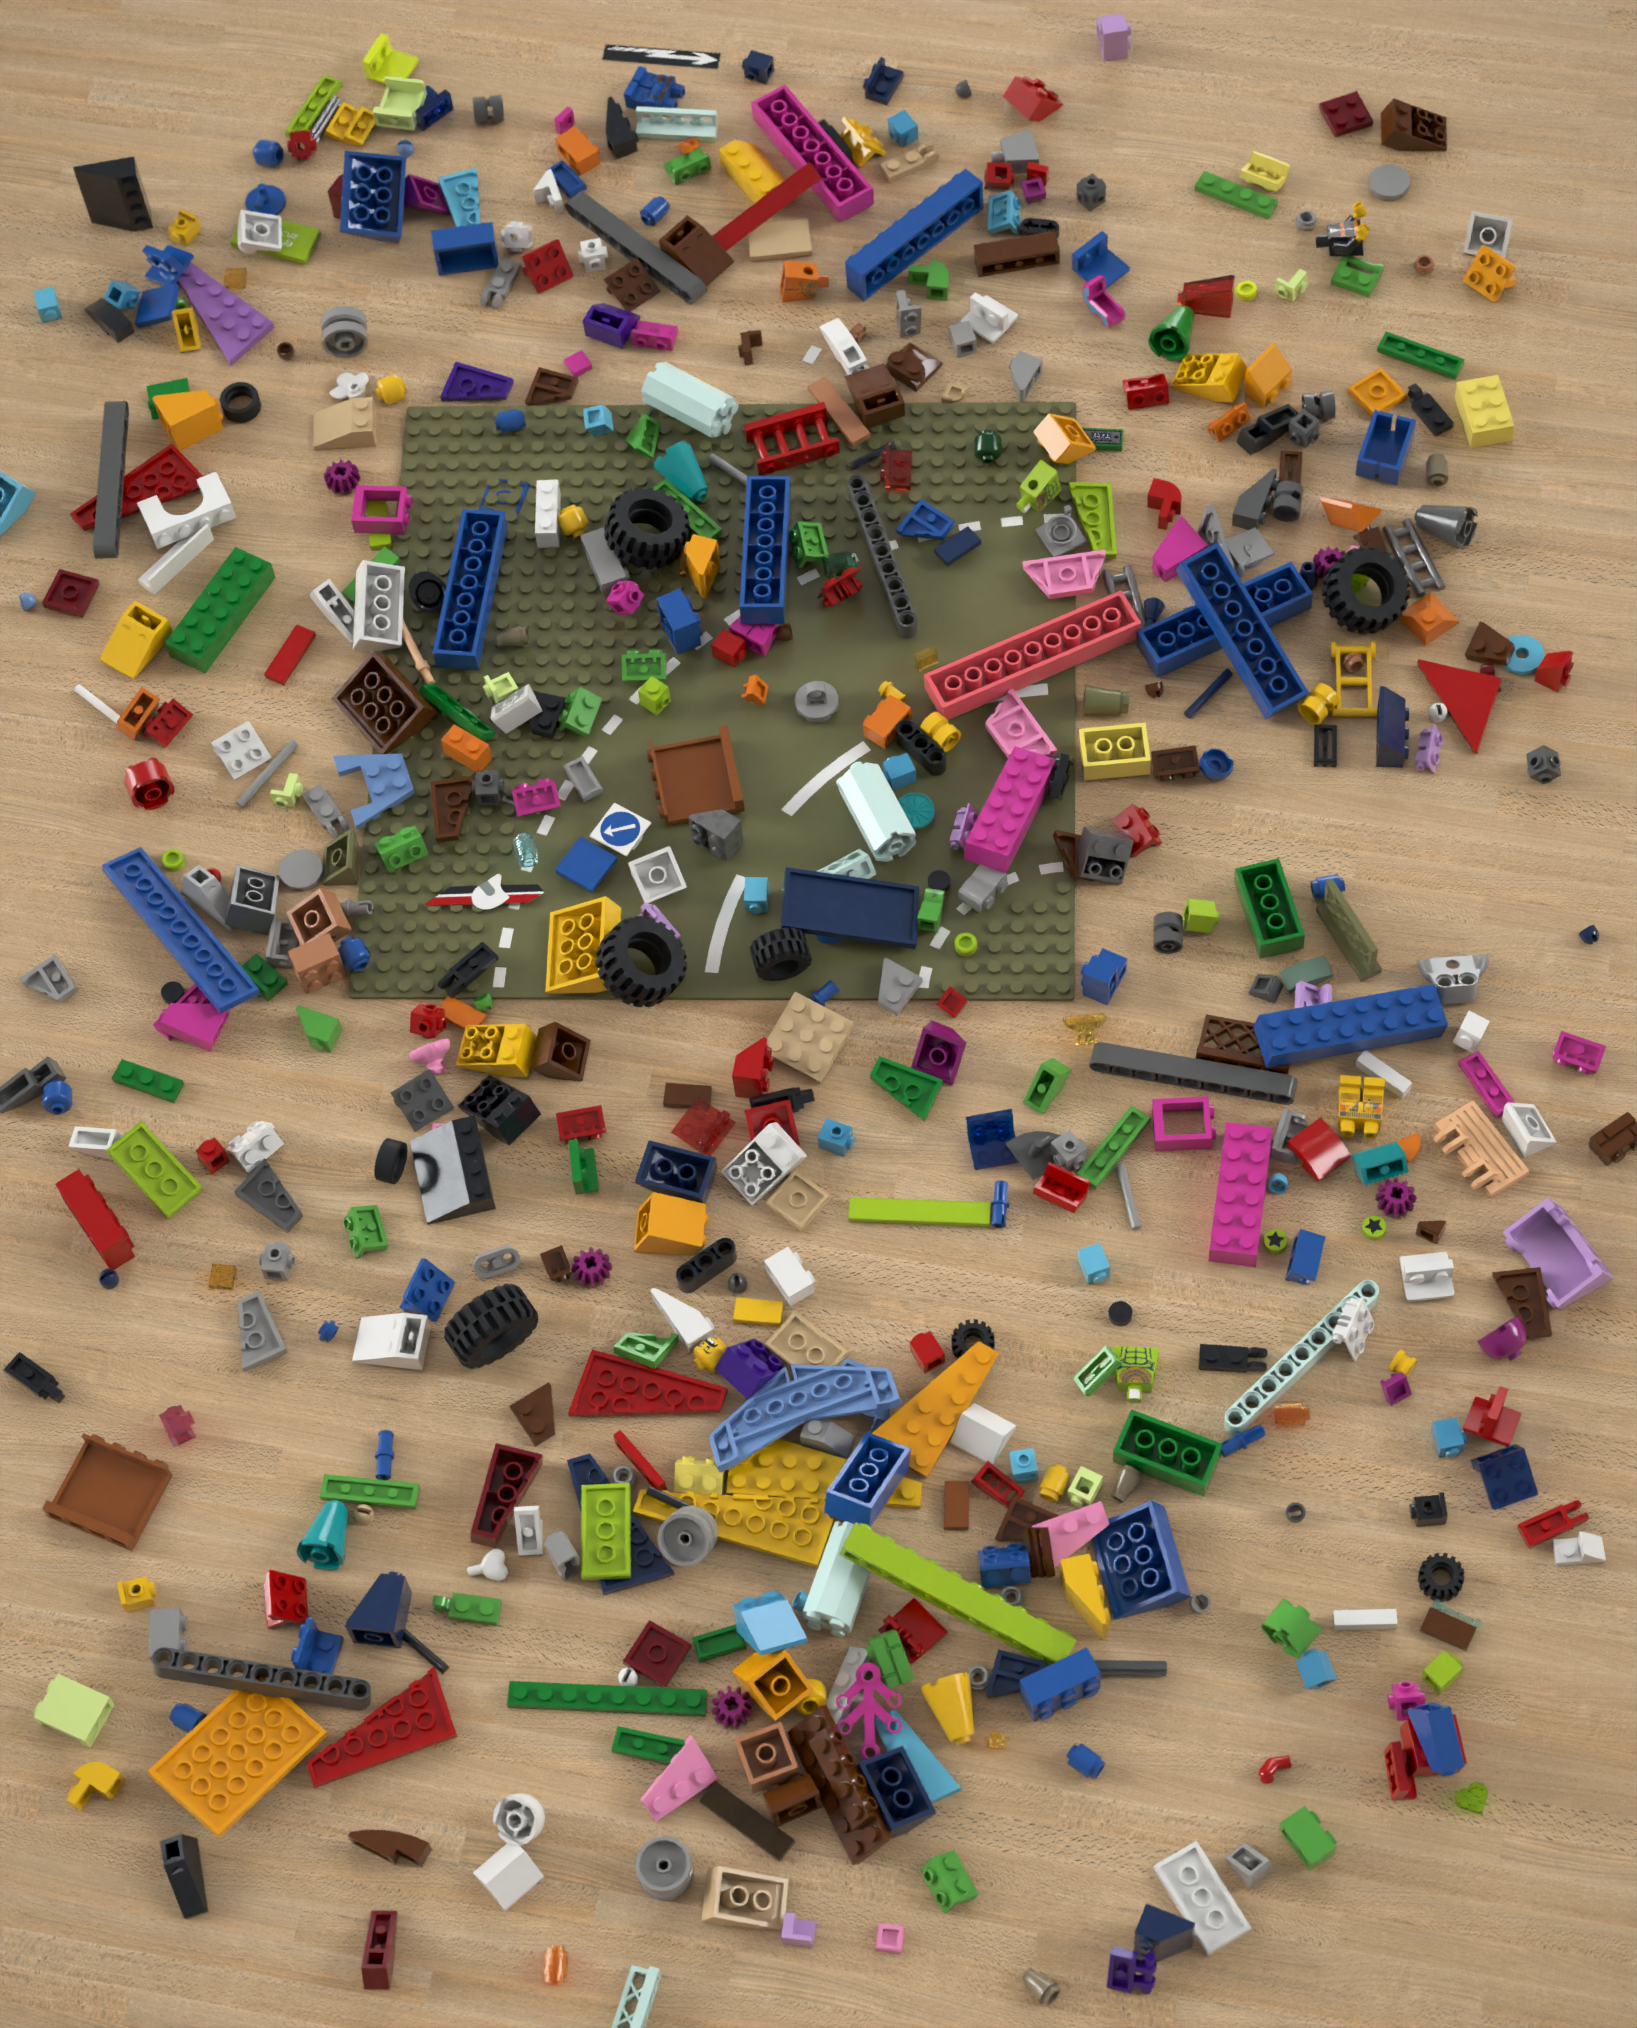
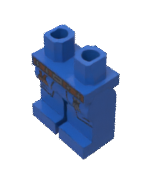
[624,66,685,117]

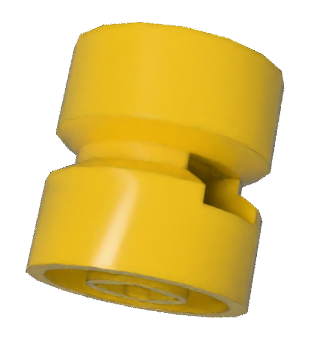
[1298,683,1339,725]
[920,711,961,753]

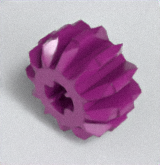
[324,459,361,496]
[1313,546,1345,579]
[1375,1177,1417,1219]
[571,1247,612,1288]
[711,1686,754,1730]

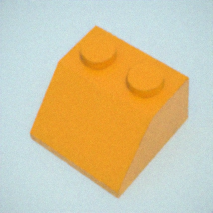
[1245,343,1292,408]
[1033,413,1097,464]
[684,534,721,599]

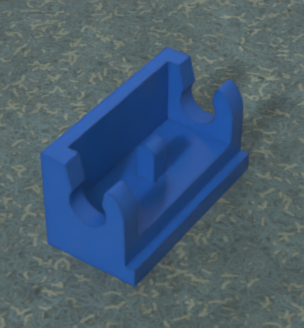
[1285,1229,1326,1285]

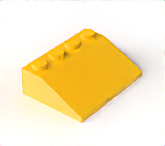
[545,896,621,994]

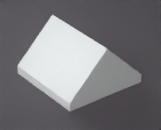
[1463,211,1513,258]
[491,684,542,734]
[1502,1102,1557,1158]
[950,1403,1016,1464]
[473,1843,544,1911]

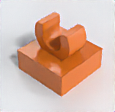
[741,675,769,706]

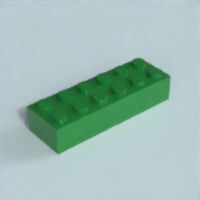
[165,547,276,674]

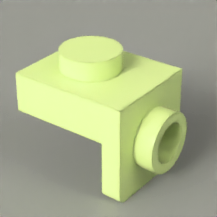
[1275,269,1308,302]
[483,672,519,703]
[270,773,303,808]

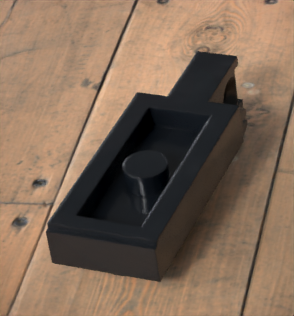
[817,119,853,164]
[1407,383,1454,436]
[749,1087,815,1113]
[4,1352,65,1403]

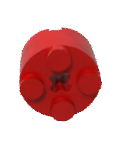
[124,758,175,810]

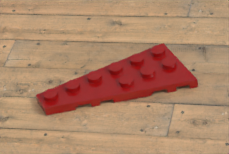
[568,1349,728,1417]
[306,1667,458,1788]

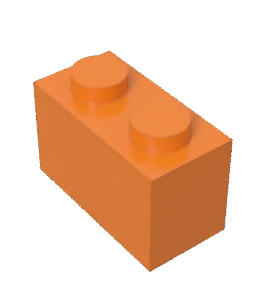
[555,126,600,176]
[116,687,160,741]
[863,695,912,749]
[441,724,492,772]

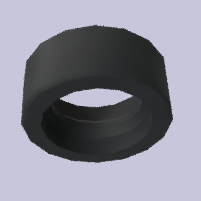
[219,382,261,423]
[374,1138,407,1185]

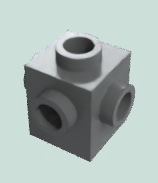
[1076,173,1106,212]
[1288,409,1320,449]
[1526,745,1561,784]
[472,770,505,806]

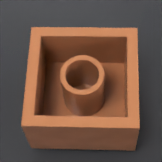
[286,888,352,945]
[287,933,347,994]
[734,1722,799,1794]

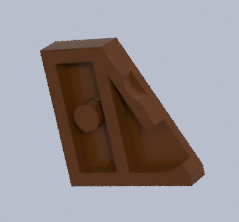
[525,367,579,406]
[1465,621,1515,666]
[1053,830,1094,882]
[510,1382,555,1446]
[995,1496,1059,1541]

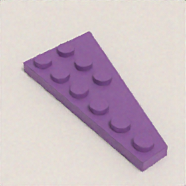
[178,262,274,366]

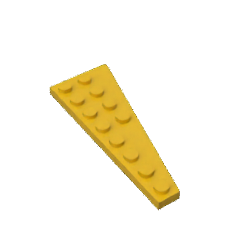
[726,1438,922,1509]
[633,1489,835,1568]

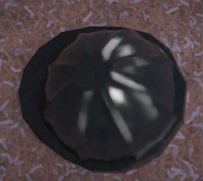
[408,571,446,613]

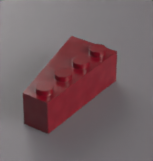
[471,1443,543,1548]

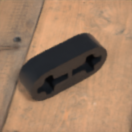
[1020,218,1059,238]

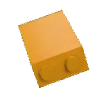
[153,390,224,451]
[633,1192,708,1255]
[731,1649,814,1721]

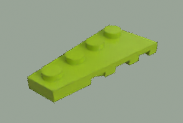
[1068,482,1117,559]

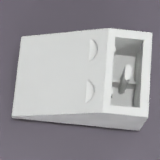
[721,1122,808,1206]
[352,1313,431,1370]

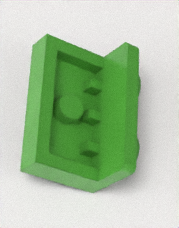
[558,686,602,737]
[374,826,428,872]
[921,1850,979,1914]

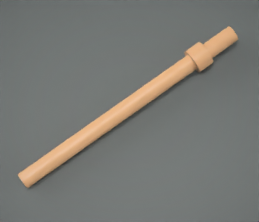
[402,620,435,684]

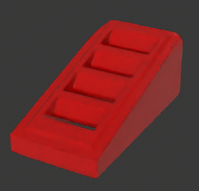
[971,1461,1026,1509]

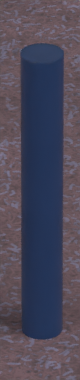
[1184,669,1233,719]

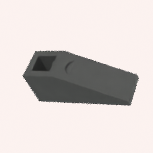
[1232,468,1279,530]

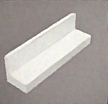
[138,524,214,595]

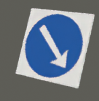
[589,803,651,857]

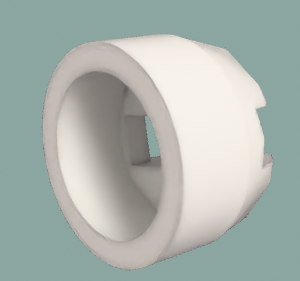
[1429,703,1447,722]
[618,1667,639,1686]

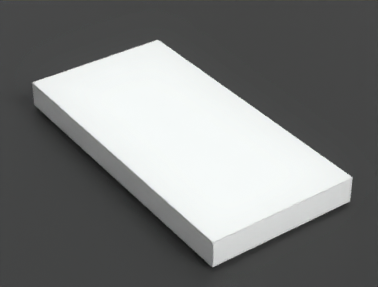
[1153,1840,1252,1956]

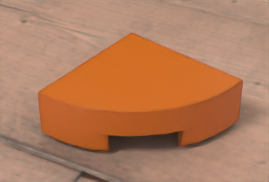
[678,137,699,154]
[1397,1133,1421,1164]

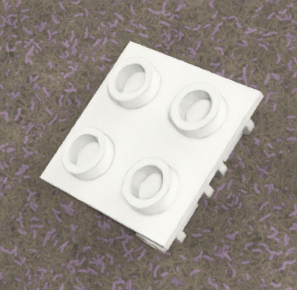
[211,720,272,780]
[1332,1297,1374,1362]

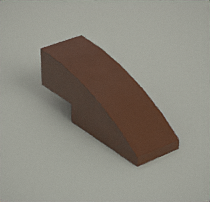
[348,1830,432,1867]

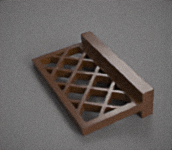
[1196,1014,1290,1074]

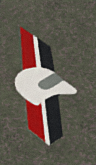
[424,874,544,910]

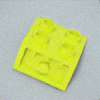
[362,33,419,84]

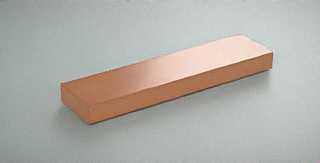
[807,377,871,447]

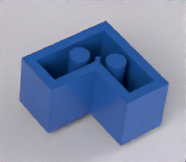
[1081,948,1128,1006]

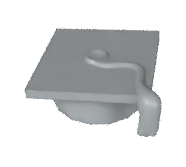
[1035,505,1087,557]
[1225,527,1274,577]

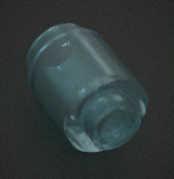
[513,833,539,867]

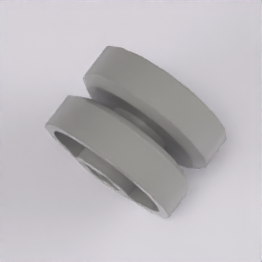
[321,306,368,358]
[657,1505,718,1567]
[635,1836,694,1901]

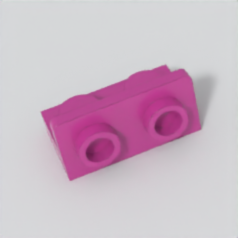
[631,320,678,351]
[511,778,561,817]

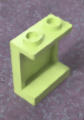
[372,76,427,130]
[34,1674,115,1748]

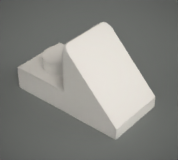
[533,169,564,214]
[514,1506,543,1556]
[1552,1531,1606,1566]

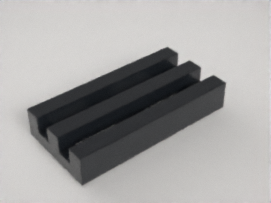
[1314,725,1337,767]

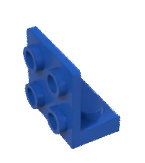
[1072,231,1130,290]
[291,1617,344,1674]

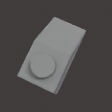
[1009,351,1043,402]
[800,1419,855,1459]

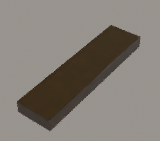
[700,1781,795,1862]

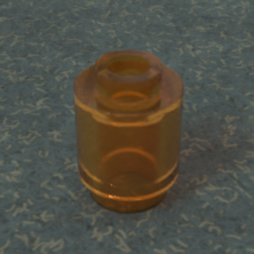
[1274,1401,1310,1426]
[542,1945,570,1985]

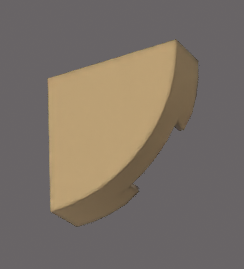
[941,382,969,403]

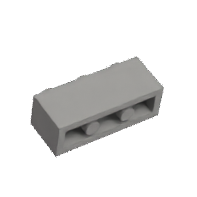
[580,527,630,597]

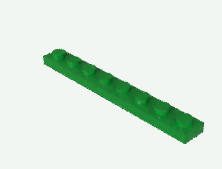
[507,1681,708,1717]

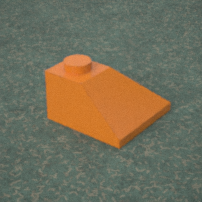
[1398,592,1459,646]

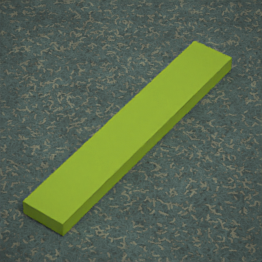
[849,1197,991,1227]

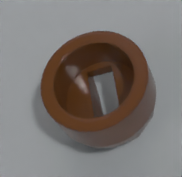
[277,342,294,360]
[776,623,793,641]
[1145,681,1164,698]

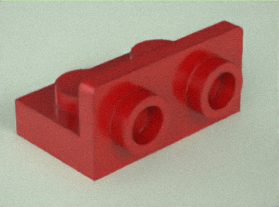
[1122,373,1170,410]
[143,698,193,748]
[1384,1741,1417,1801]

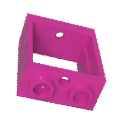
[351,486,412,534]
[1152,1096,1216,1151]

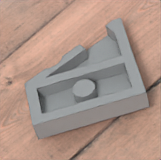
[19,954,79,1003]

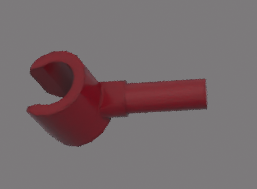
[1480,664,1502,693]

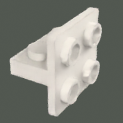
[961,292,1018,343]
[226,1121,284,1173]
[1400,1252,1455,1302]

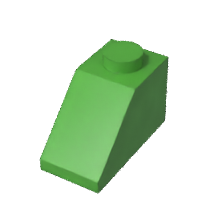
[296,1005,343,1052]
[1023,1058,1072,1114]

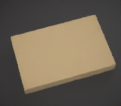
[748,218,812,262]
[764,1311,850,1368]

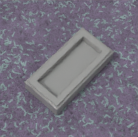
[563,756,603,802]

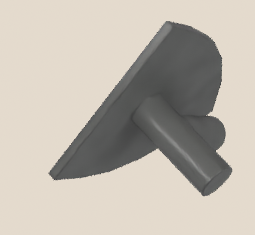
[1005,1131,1061,1180]

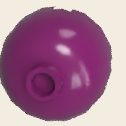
[1477,1316,1527,1361]

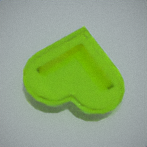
[1455,1782,1488,1815]

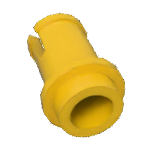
[878,681,907,703]

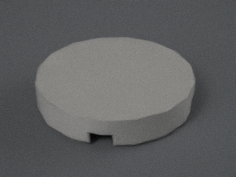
[1369,164,1410,201]
[279,849,323,891]

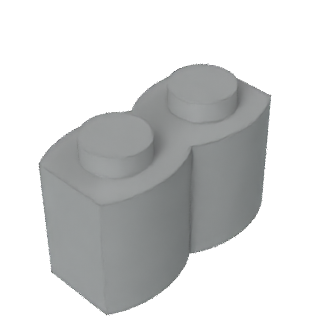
[958,864,1008,913]
[544,1531,581,1581]

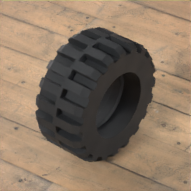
[604,487,690,570]
[1322,546,1411,635]
[596,916,687,1007]
[444,1284,538,1369]

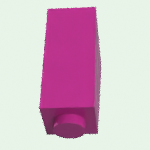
[1152,516,1208,582]
[158,1003,230,1052]

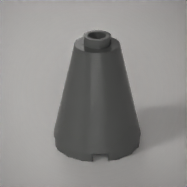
[1414,505,1478,550]

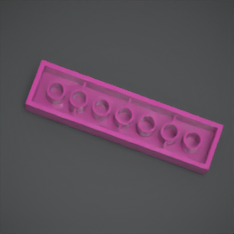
[751,85,874,223]

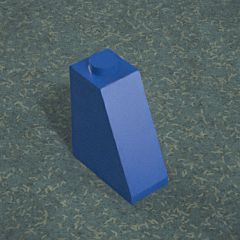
[1407,1702,1465,1776]

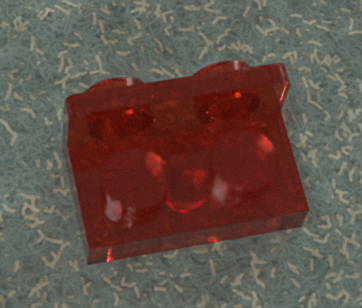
[881,443,912,490]

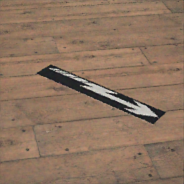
[602,44,721,69]

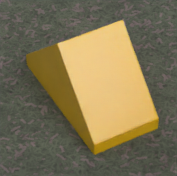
[172,307,201,352]

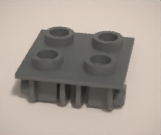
[391,1069,454,1132]

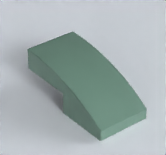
[1279,956,1333,994]

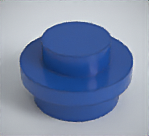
[318,1320,339,1343]

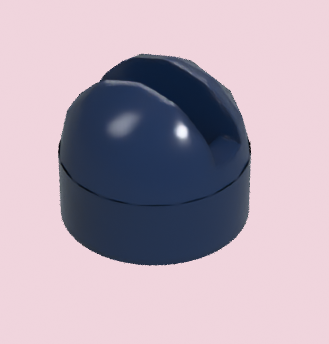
[1578,925,1599,945]
[99,1268,119,1289]

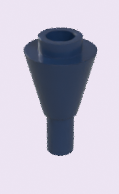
[1144,597,1165,627]

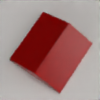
[744,1100,800,1145]

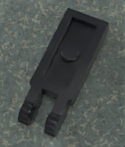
[438,942,499,998]
[1199,1344,1267,1373]

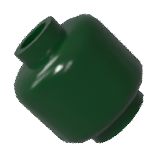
[974,430,1002,464]

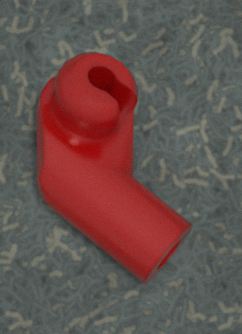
[1258,1755,1291,1784]

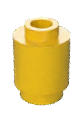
[1039,1464,1070,1502]

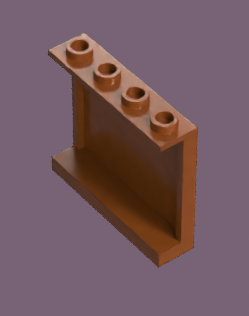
[646,726,745,827]
[42,1433,172,1551]

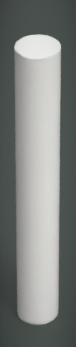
[74,684,120,724]

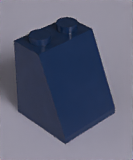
[345,1572,412,1649]

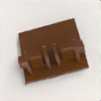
[604,258,661,312]

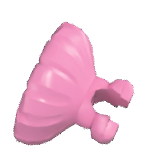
[408,1038,450,1075]

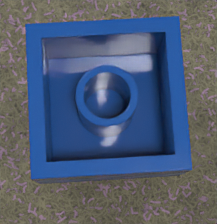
[657,588,703,655]

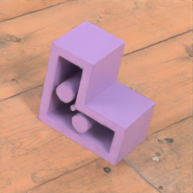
[1097,14,1131,61]

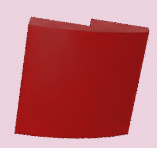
[1287,1117,1351,1182]

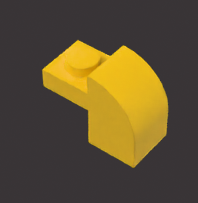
[66,1762,125,1812]

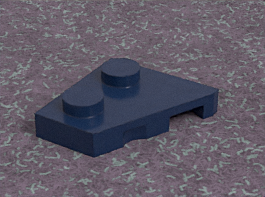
[986,1649,1047,1698]

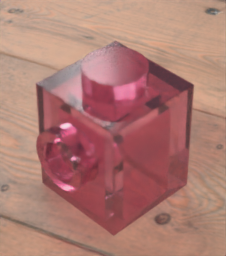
[159,1405,196,1447]

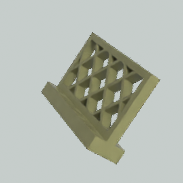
[1316,878,1382,982]

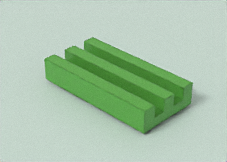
[1073,1345,1122,1396]

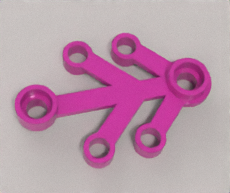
[836,1663,902,1760]

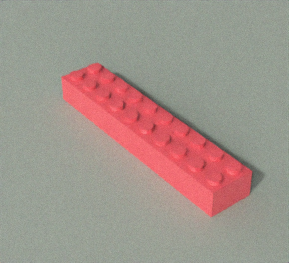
[924,590,1141,720]

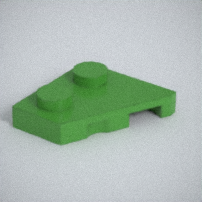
[614,1332,679,1369]

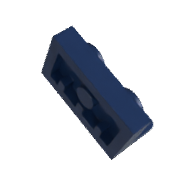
[863,57,904,105]

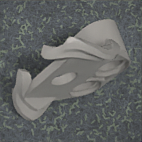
[1417,954,1489,1004]

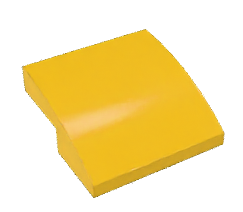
[325,102,375,146]

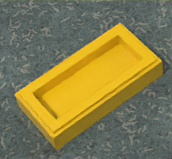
[733,1297,784,1327]

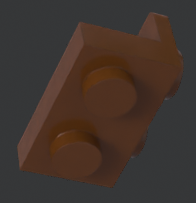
[1151,745,1201,782]

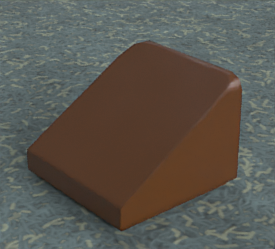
[1416,1220,1447,1244]

